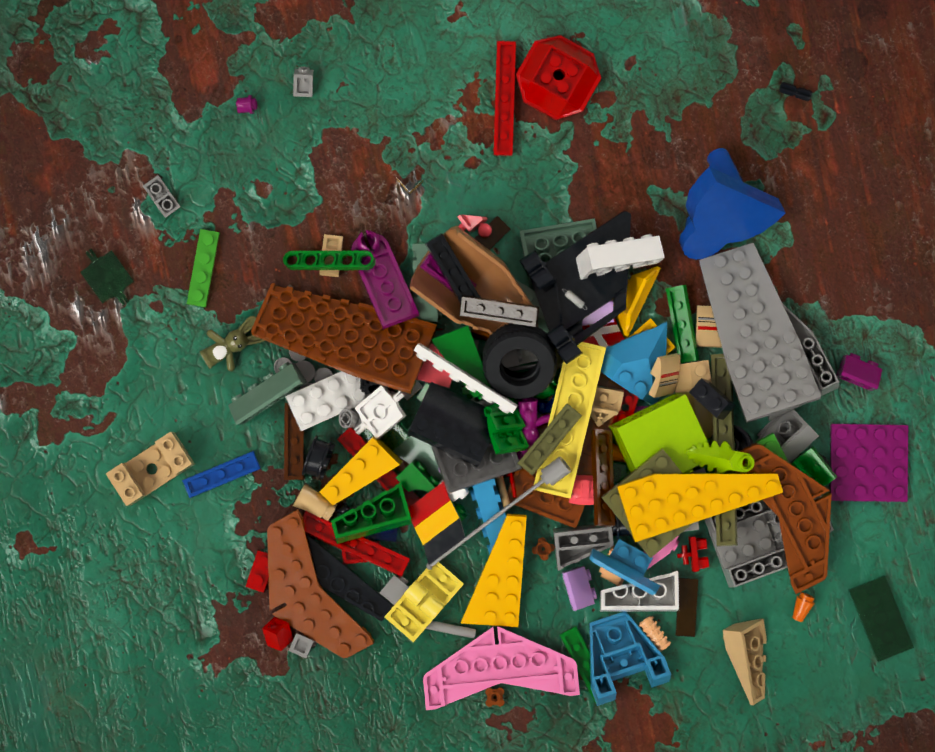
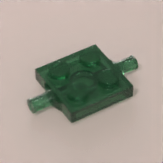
[80,249,134,306]

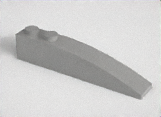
[735,409,819,473]

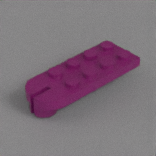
[351,230,419,329]

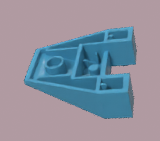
[589,612,671,706]

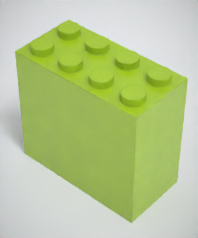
[609,393,710,474]

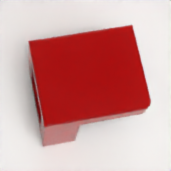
[262,617,293,651]

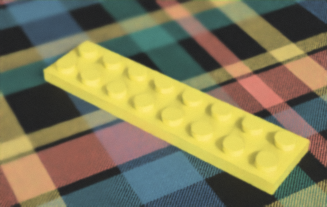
[534,342,606,499]

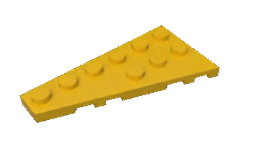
[461,514,527,627]

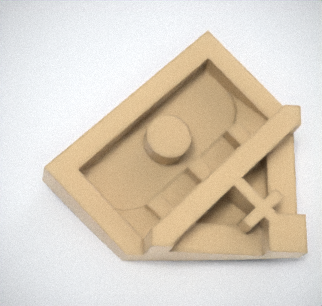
[590,386,624,427]

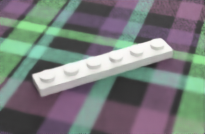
[413,343,518,414]

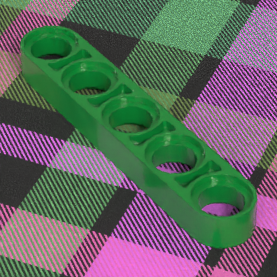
[283,251,376,270]

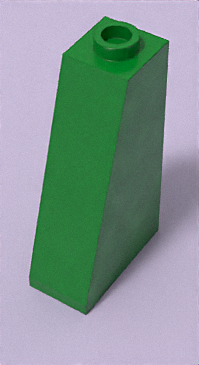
[431,326,491,400]

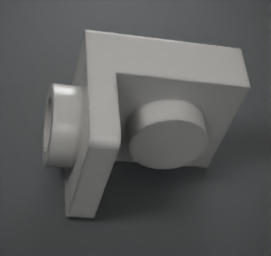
[293,67,314,97]

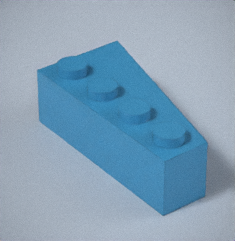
[470,479,506,555]

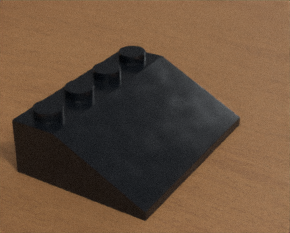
[407,382,491,467]

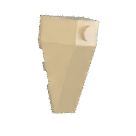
[675,360,713,438]
[722,619,767,705]

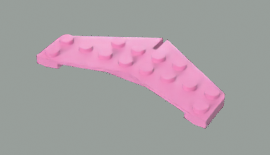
[423,626,580,710]

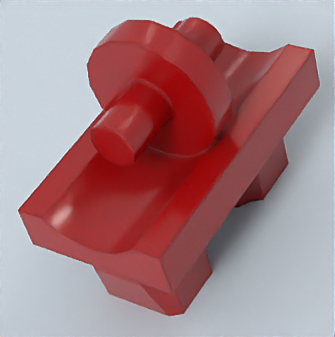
[677,536,709,572]

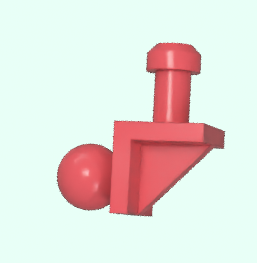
[457,215,492,238]

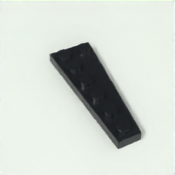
[306,534,393,621]

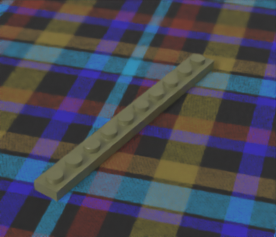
[711,354,738,547]

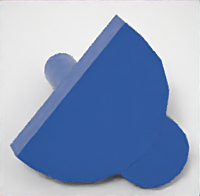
[679,148,786,260]

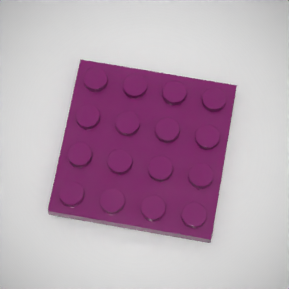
[830,424,908,502]

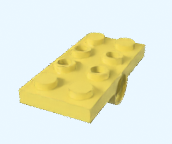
[384,562,464,643]

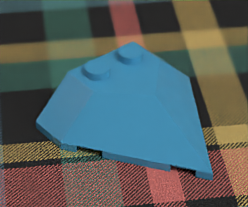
[601,321,667,404]

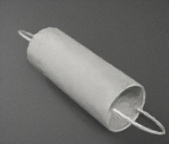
[562,289,587,310]

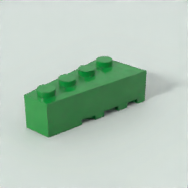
[331,482,412,544]

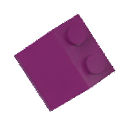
[836,353,882,391]

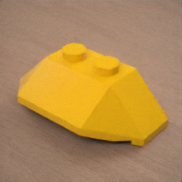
[613,266,661,338]

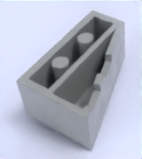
[553,524,614,571]

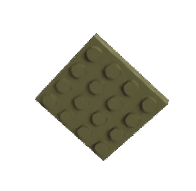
[601,448,693,558]

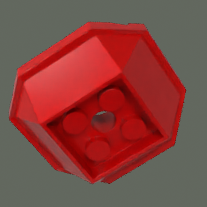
[516,35,601,121]

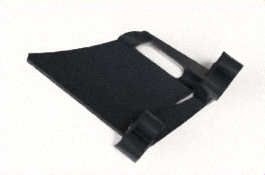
[519,210,631,364]

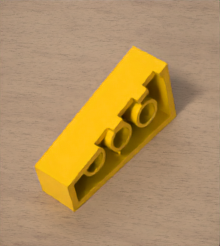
[320,437,403,505]

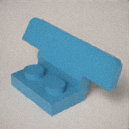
[589,539,660,595]

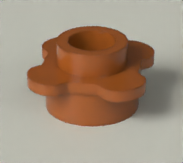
[532,537,555,560]
[485,687,505,707]

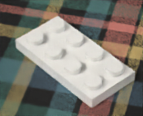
[285,371,369,431]

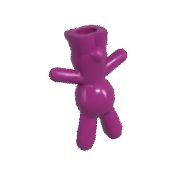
[517,398,550,461]

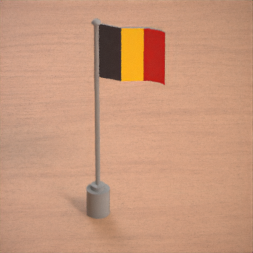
[409,456,571,570]

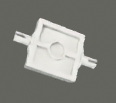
[354,385,407,439]

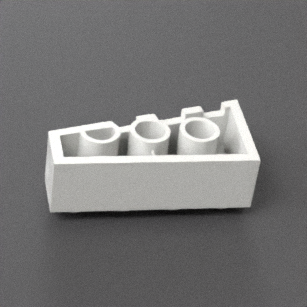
[576,234,665,280]
[600,571,679,612]

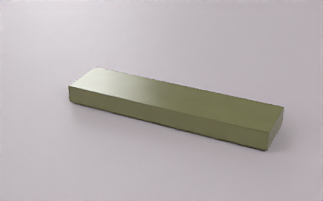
[518,404,582,476]

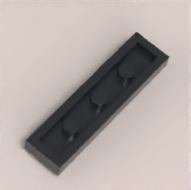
[425,233,481,304]

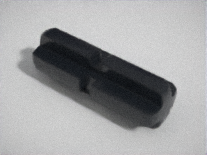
[779,82,812,101]

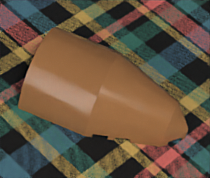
[409,226,538,335]

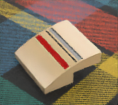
[695,305,722,348]
[648,353,680,398]

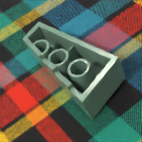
[412,244,442,323]

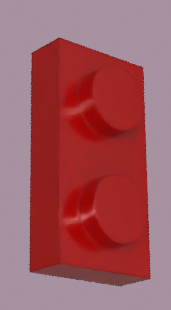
[245,550,269,593]

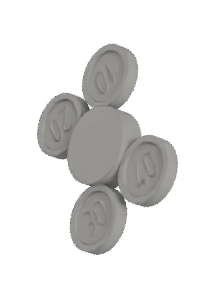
[274,350,333,390]

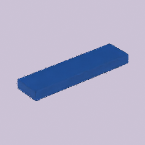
[182,451,261,498]

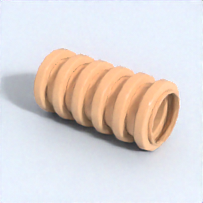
[639,616,671,652]

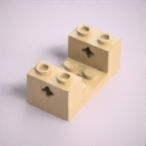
[106,432,195,506]

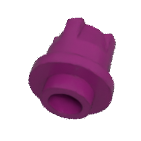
[236,95,258,114]

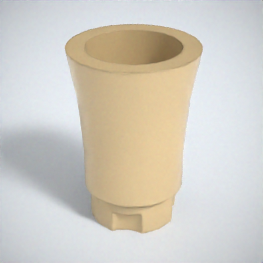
[293,483,337,521]

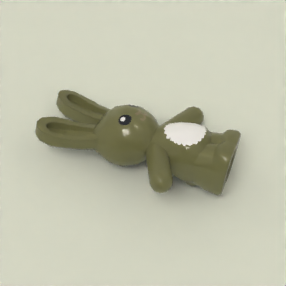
[200,316,265,371]

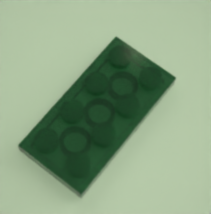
[848,575,914,662]

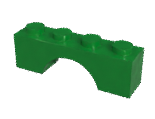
[395,460,467,522]

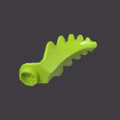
[686,441,754,474]

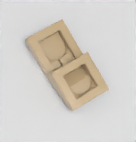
[320,234,343,277]

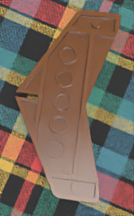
[735,443,832,594]
[267,509,375,658]

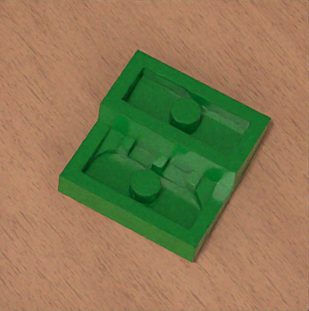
[487,409,529,454]

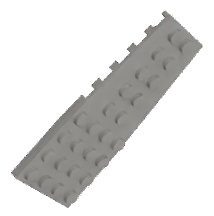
[699,243,821,423]

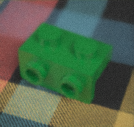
[792,446,837,486]

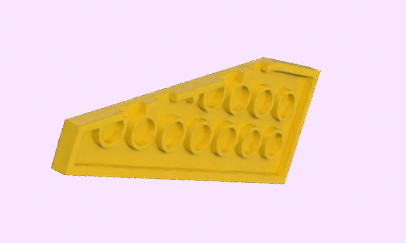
[617,473,783,542]

